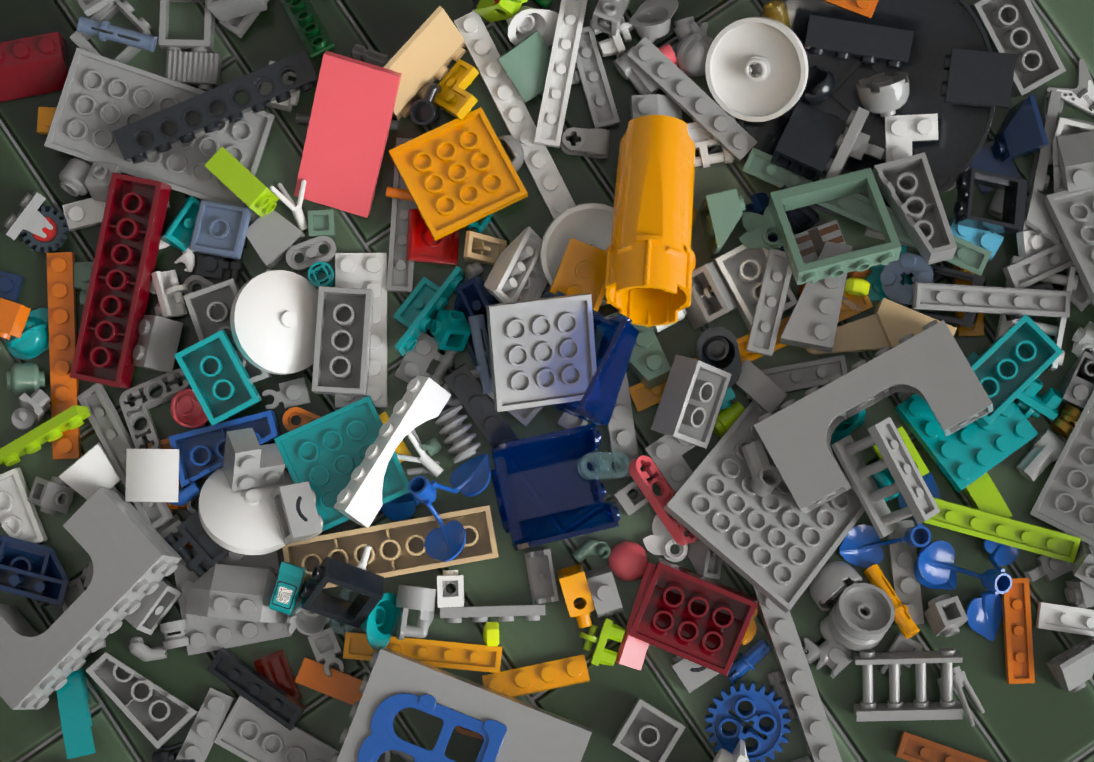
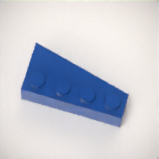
[169,410,281,488]

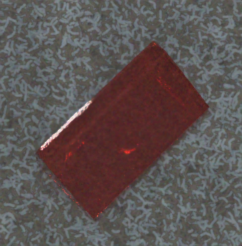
[254,649,302,700]

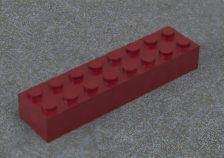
[70,172,172,389]

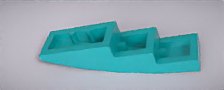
[56,666,96,759]

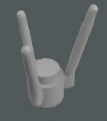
[937,666,985,726]

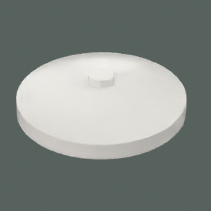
[705,16,808,122]
[540,203,614,306]
[230,270,319,375]
[198,466,294,555]

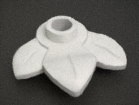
[643,514,688,562]

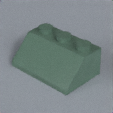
[699,189,745,259]

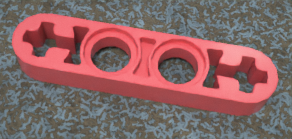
[629,455,698,545]

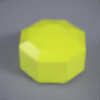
[844,277,870,296]
[483,622,499,647]

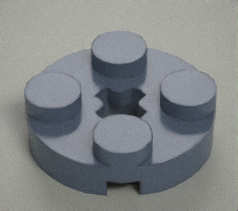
[880,252,934,305]

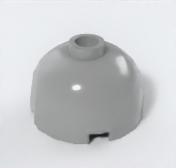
[856,71,910,117]
[809,561,863,611]

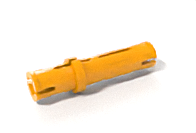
[863,564,920,639]

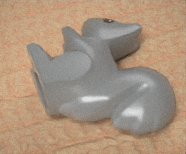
[803,615,853,679]

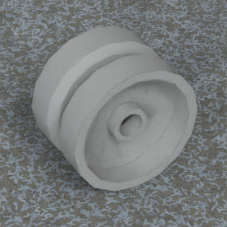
[828,583,895,651]

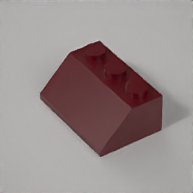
[0,32,70,103]

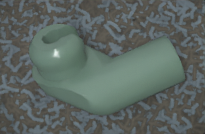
[572,539,611,563]

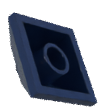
[994,94,1049,163]

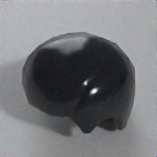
[800,65,836,104]

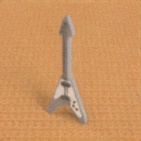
[1045,59,1094,117]

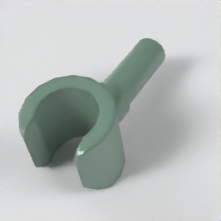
[421,436,443,457]

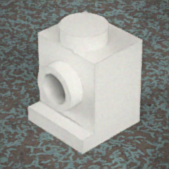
[437,570,465,608]

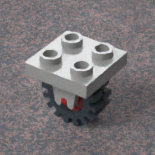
[3,191,69,253]

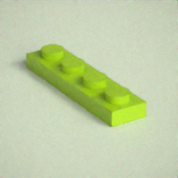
[0,405,91,467]

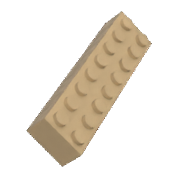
[282,505,499,589]

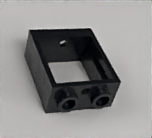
[953,168,1028,236]
[908,264,987,330]
[299,556,384,628]

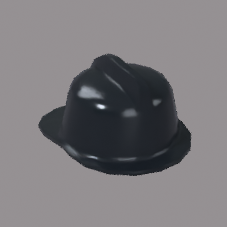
[696,327,742,388]

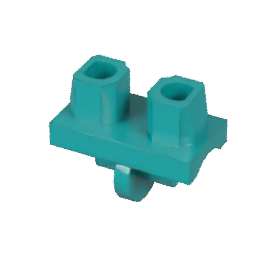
[1015,378,1062,420]

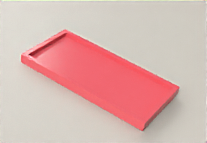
[294,51,402,218]

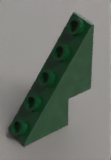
[280,0,335,61]

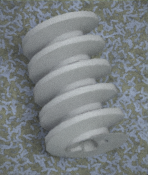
[435,405,481,464]

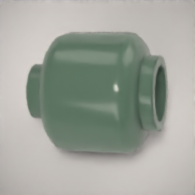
[6,363,45,397]

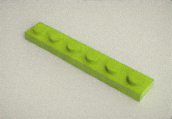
[924,497,1081,564]

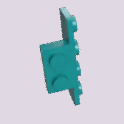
[393,266,465,356]

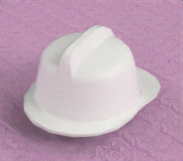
[506,6,559,46]

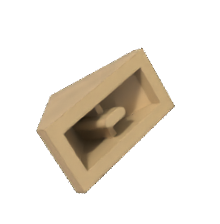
[464,231,507,265]

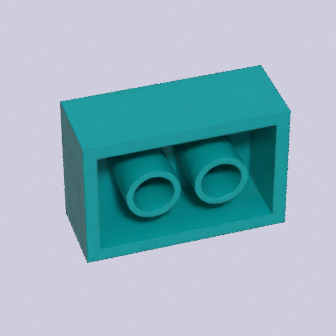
[174,330,262,426]

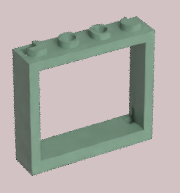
[769,168,901,285]

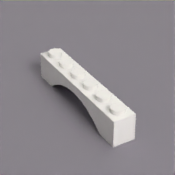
[334,375,451,528]

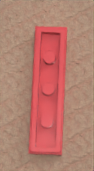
[615,562,656,671]

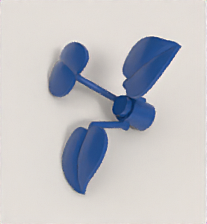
[380,454,491,562]
[838,472,957,590]
[917,539,1020,641]

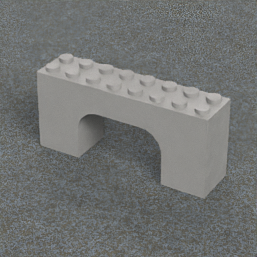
[754,320,993,513]
[0,487,182,710]

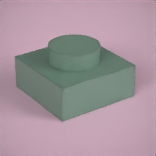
[308,209,335,238]

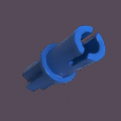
[727,639,771,684]

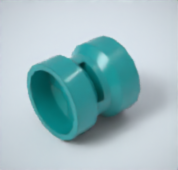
[308,261,335,290]

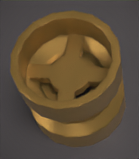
[1050,404,1082,440]

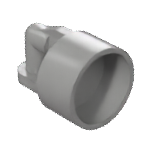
[395,584,437,640]

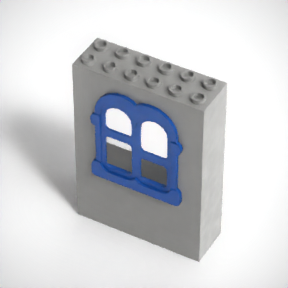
[331,647,592,762]

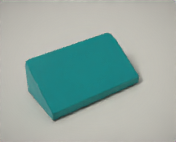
[161,196,200,252]

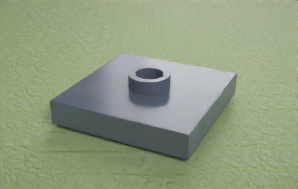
[189,200,252,260]

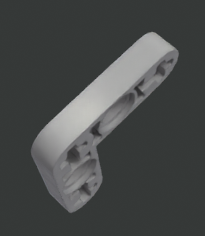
[119,368,191,449]

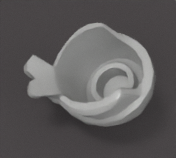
[675,22,713,77]
[287,592,331,636]

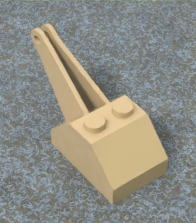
[806,298,957,355]

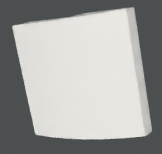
[125,449,180,502]

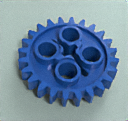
[705,681,791,762]

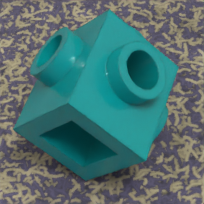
[431,310,471,352]

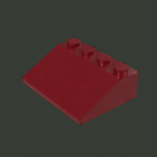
[629,558,758,676]

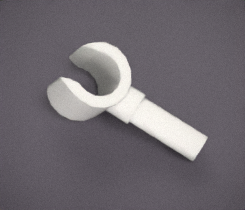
[356,545,372,571]

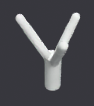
[269,179,308,231]
[397,429,443,477]

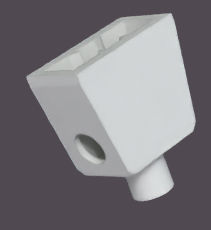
[59,442,121,500]

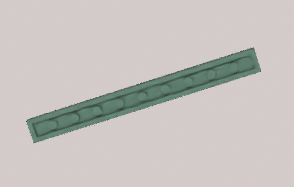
[742,148,992,275]

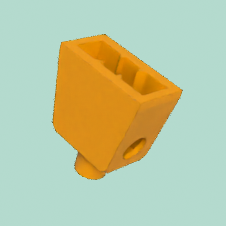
[556,563,595,628]

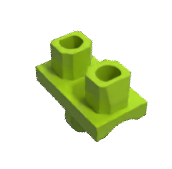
[579,618,625,666]

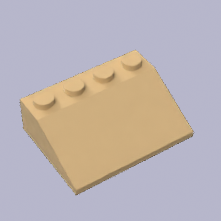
[383,6,466,121]

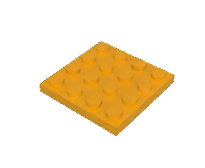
[389,107,528,241]

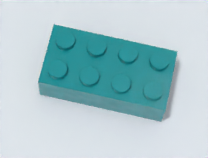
[970,314,1063,427]

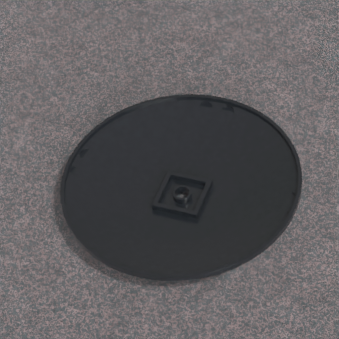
[739,0,995,217]

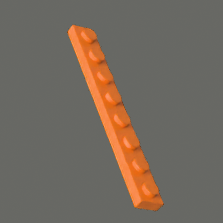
[46,252,81,460]

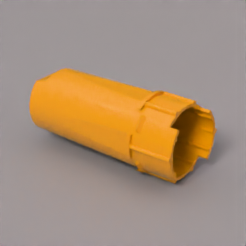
[605,115,696,328]

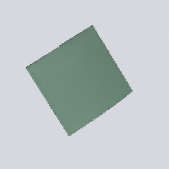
[497,31,551,103]

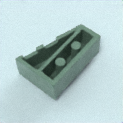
[593,311,671,389]

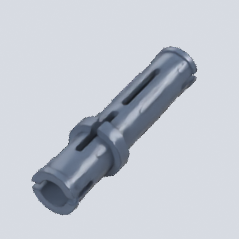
[77,16,157,52]
[468,314,493,394]

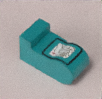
[269,562,307,615]

